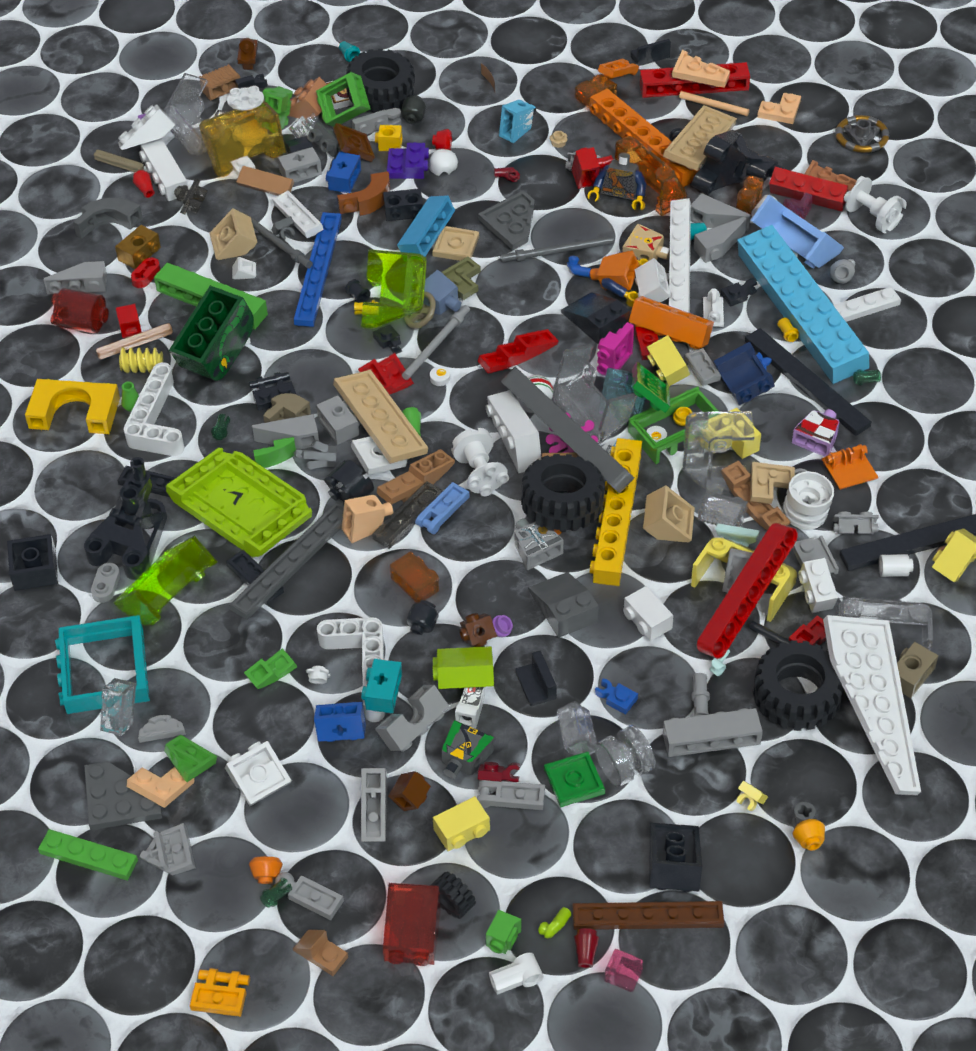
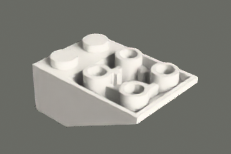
[118,104,175,150]

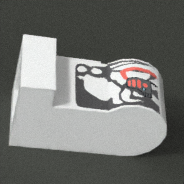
[455,687,485,729]

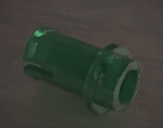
[853,369,881,386]
[211,414,230,440]
[260,878,292,908]

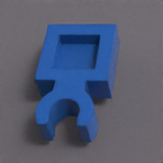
[595,679,638,715]

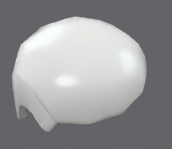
[428,149,458,176]

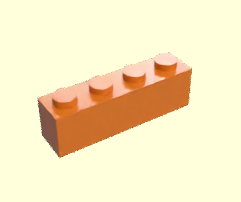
[629,296,714,349]

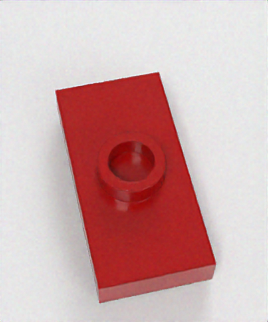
[635,327,659,360]

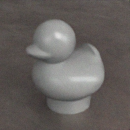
[830,259,855,284]

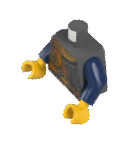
[588,153,647,210]

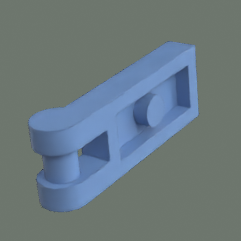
[415,482,470,535]

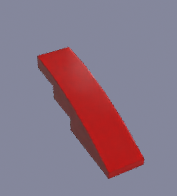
[477,329,559,374]

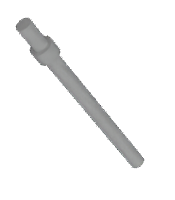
[402,305,470,380]

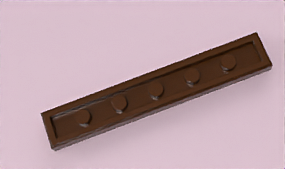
[573,901,724,930]

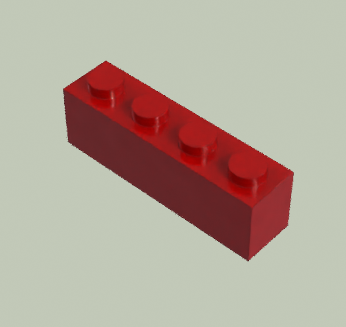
[769,167,848,212]

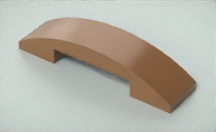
[721,461,791,530]

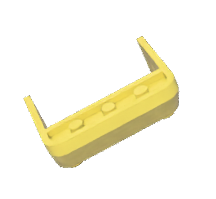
[691,537,797,622]

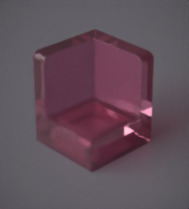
[783,193,813,219]
[605,949,643,992]

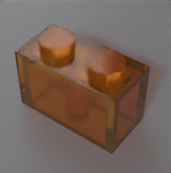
[390,551,439,602]

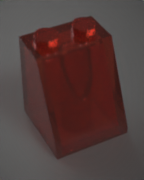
[383,883,441,966]

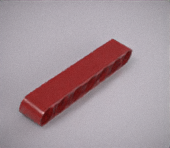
[697,523,798,659]

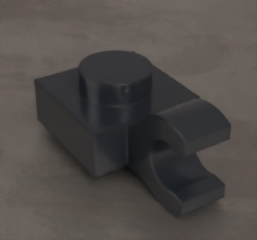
[235,74,268,89]
[721,278,757,307]
[373,324,402,354]

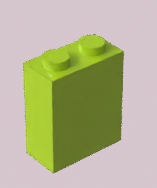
[433,646,494,689]

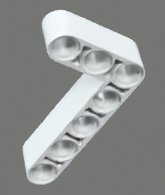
[124,362,184,456]
[317,618,385,722]

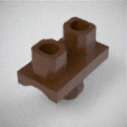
[237,38,258,70]

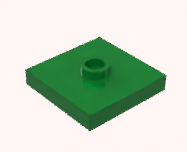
[544,752,605,808]

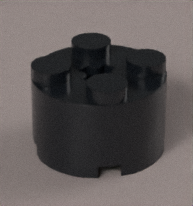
[324,460,374,504]

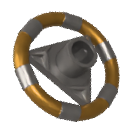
[835,115,889,153]

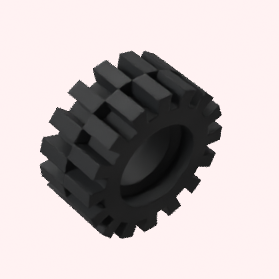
[430,871,476,919]

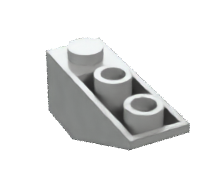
[691,193,751,231]
[44,261,107,294]
[252,414,319,449]

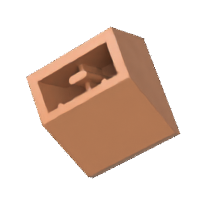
[288,77,327,121]

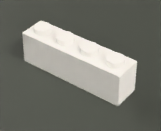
[139,138,189,201]

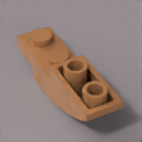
[377,449,455,505]

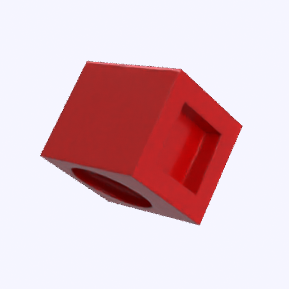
[116,304,142,338]

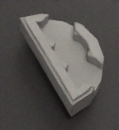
[138,715,186,743]

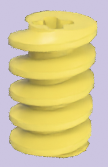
[119,348,163,373]

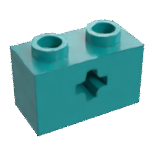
[361,659,402,713]

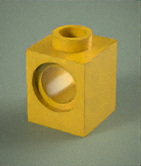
[375,125,403,151]

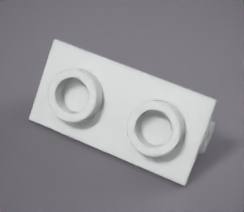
[703,289,724,327]

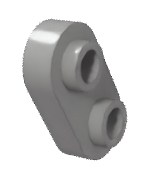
[91,563,120,603]

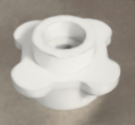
[306,666,330,684]

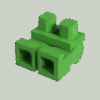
[260,86,293,132]

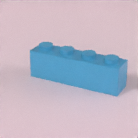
[397,196,455,260]

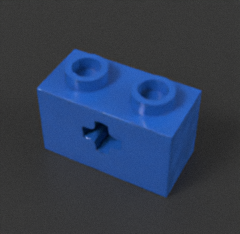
[326,152,361,193]
[314,702,366,742]

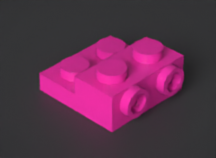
[597,322,634,379]

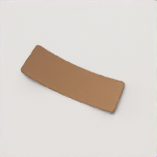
[481,63,495,91]

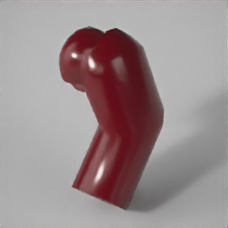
[494,167,520,182]

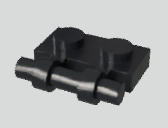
[249,372,297,411]

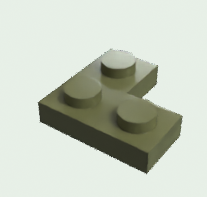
[441,257,481,300]

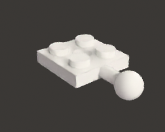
[351,436,407,475]

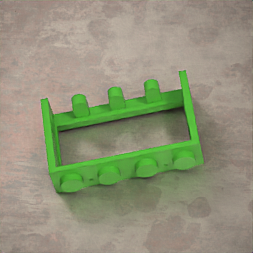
[628,386,722,464]

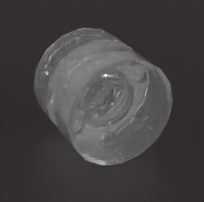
[594,725,656,787]

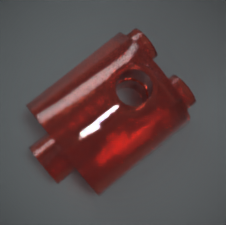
[50,288,109,333]

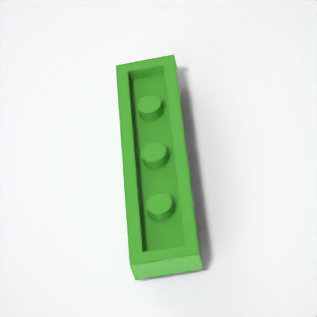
[38,829,138,881]

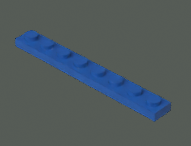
[294,212,342,327]

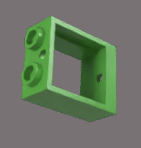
[316,72,370,126]

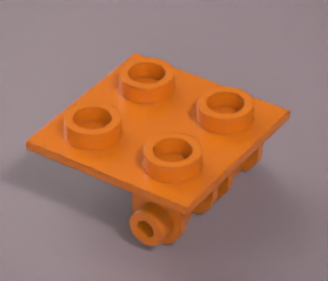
[821,444,879,490]

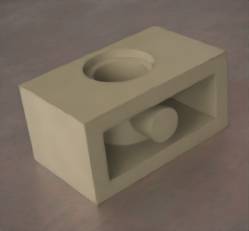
[897,642,939,698]

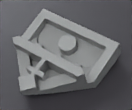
[139,823,196,875]

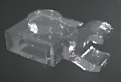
[288,113,318,138]

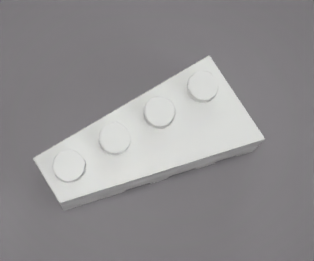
[486,390,541,473]

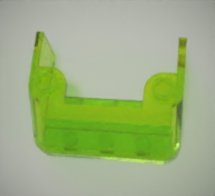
[113,535,217,626]

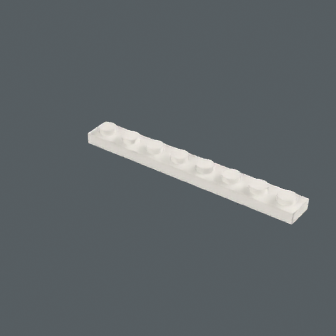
[669,198,691,313]

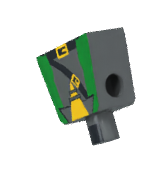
[442,720,494,779]

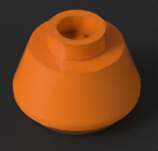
[249,856,283,884]

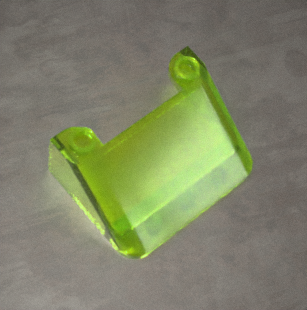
[361,249,427,328]

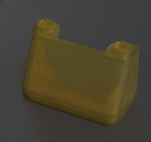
[199,101,286,177]

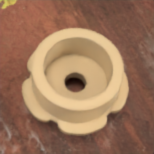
[550,131,568,148]

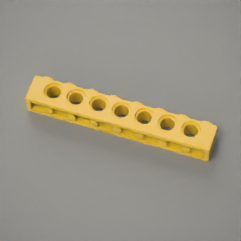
[590,438,642,586]

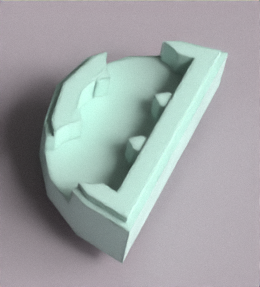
[715,523,759,547]

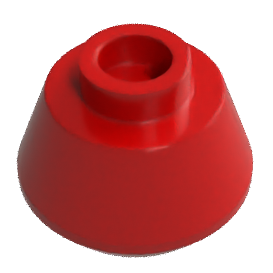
[432,129,452,151]

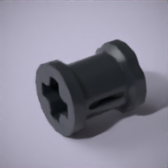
[345,279,371,303]

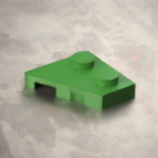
[164,735,217,782]

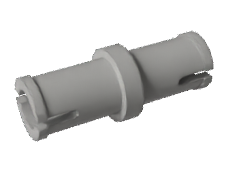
[691,673,710,715]

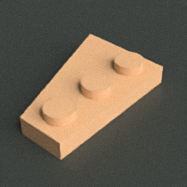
[672,50,730,88]

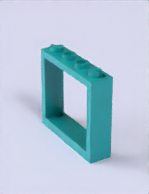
[55,615,150,714]

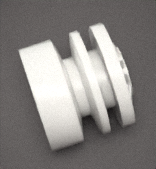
[783,471,834,530]

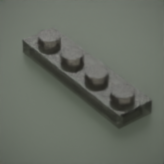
[372,481,443,549]

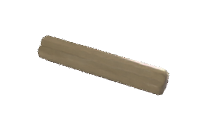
[94,150,144,172]

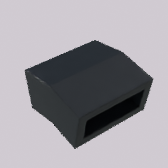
[285,136,314,154]

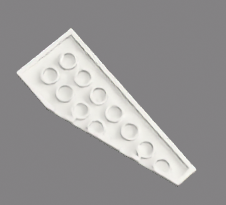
[823,615,921,795]

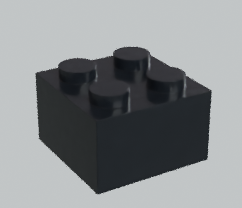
[7,534,59,591]

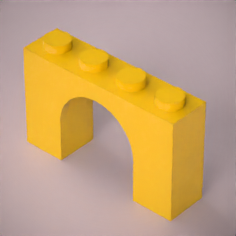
[25,379,120,434]

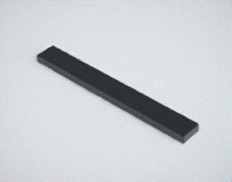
[745,328,872,436]
[839,514,976,571]

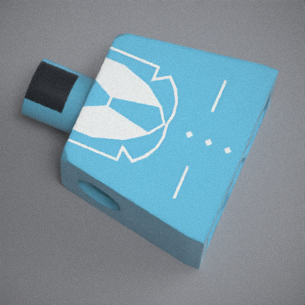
[499,100,536,143]

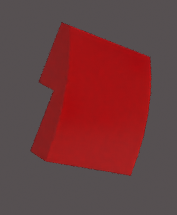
[358,353,414,395]

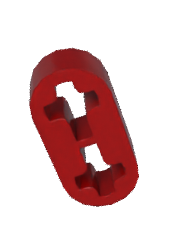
[131,257,161,288]

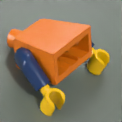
[590,250,648,307]

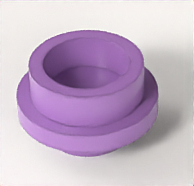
[492,615,513,637]

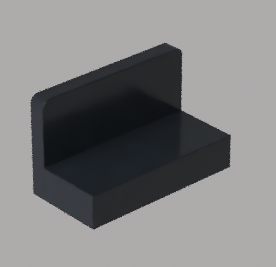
[631,39,671,66]
[516,650,557,706]

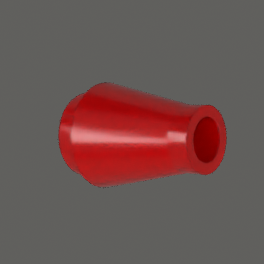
[133,170,155,198]

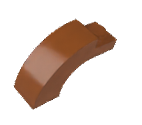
[337,171,390,216]

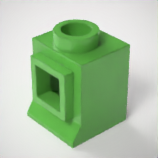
[486,910,522,954]

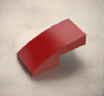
[789,615,827,646]

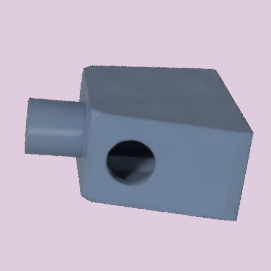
[412,270,462,315]

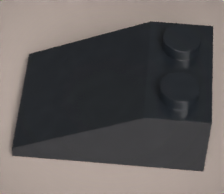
[561,292,630,344]
[649,822,702,892]

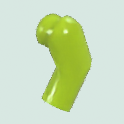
[538,907,571,939]

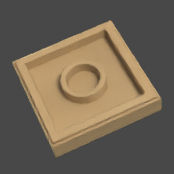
[432,226,479,261]

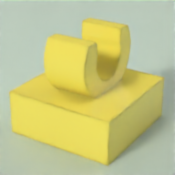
[737,781,768,811]

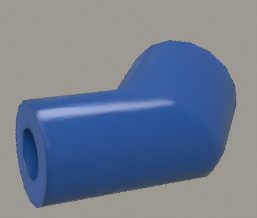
[567,256,591,278]

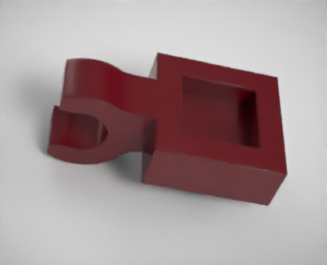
[478,762,520,782]

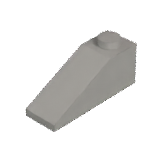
[694,217,747,263]
[361,768,387,842]

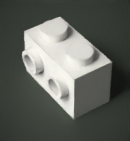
[635,258,671,302]
[798,558,838,613]
[623,586,673,641]

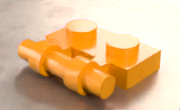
[190,968,250,1017]

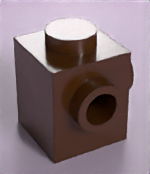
[388,771,431,811]

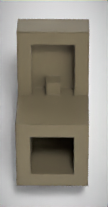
[263,393,311,423]

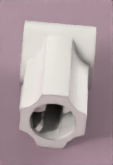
[489,953,544,995]

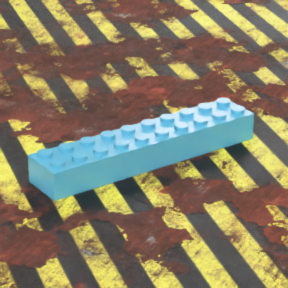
[737,225,869,384]

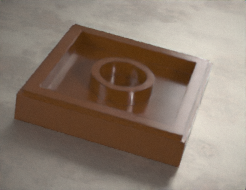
[333,123,375,162]

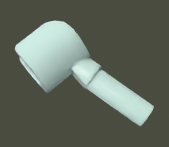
[710,649,730,676]

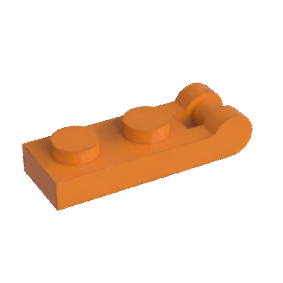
[598,59,639,79]

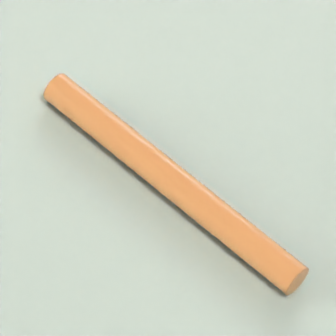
[679,91,749,116]

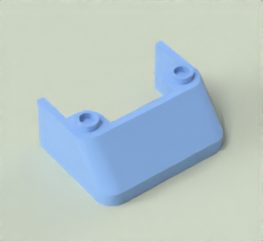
[751,195,844,269]

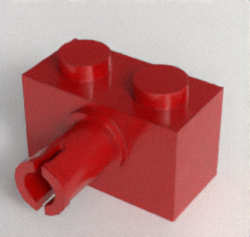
[571,147,613,189]

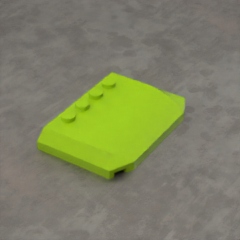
[166,448,312,557]

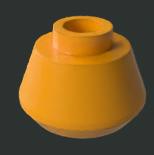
[792,819,825,851]

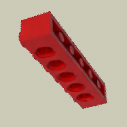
[640,62,750,98]

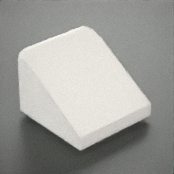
[232,257,256,279]

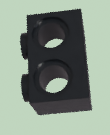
[383,188,423,221]

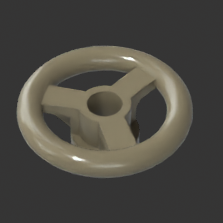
[404,291,436,329]

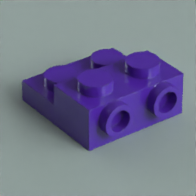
[387,142,429,179]

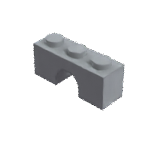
[375,685,450,752]

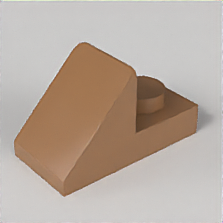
[293,930,348,976]

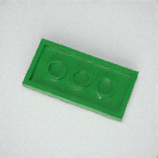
[632,362,671,413]

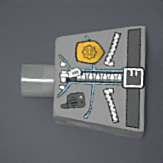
[514,518,563,570]

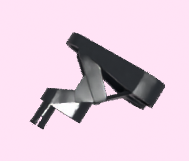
[691,130,787,195]
[84,457,167,580]

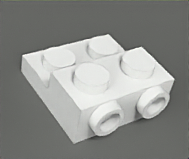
[225,741,292,806]

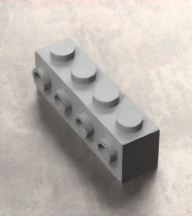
[663,708,763,757]

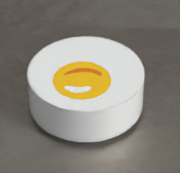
[430,367,450,386]
[646,426,667,442]

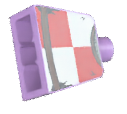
[792,409,840,457]

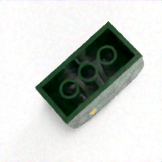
[169,285,254,381]

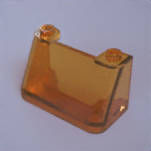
[615,136,687,216]

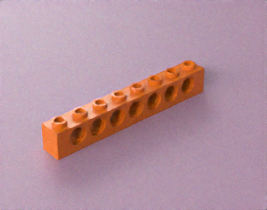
[589,88,700,188]

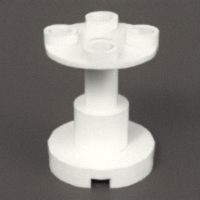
[227,86,269,146]
[844,176,906,233]
[451,428,509,496]

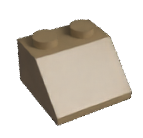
[210,208,257,260]
[643,485,695,542]

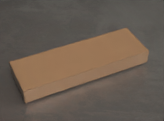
[236,166,294,196]

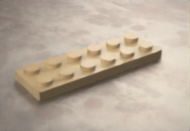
[663,105,737,171]
[333,370,428,464]

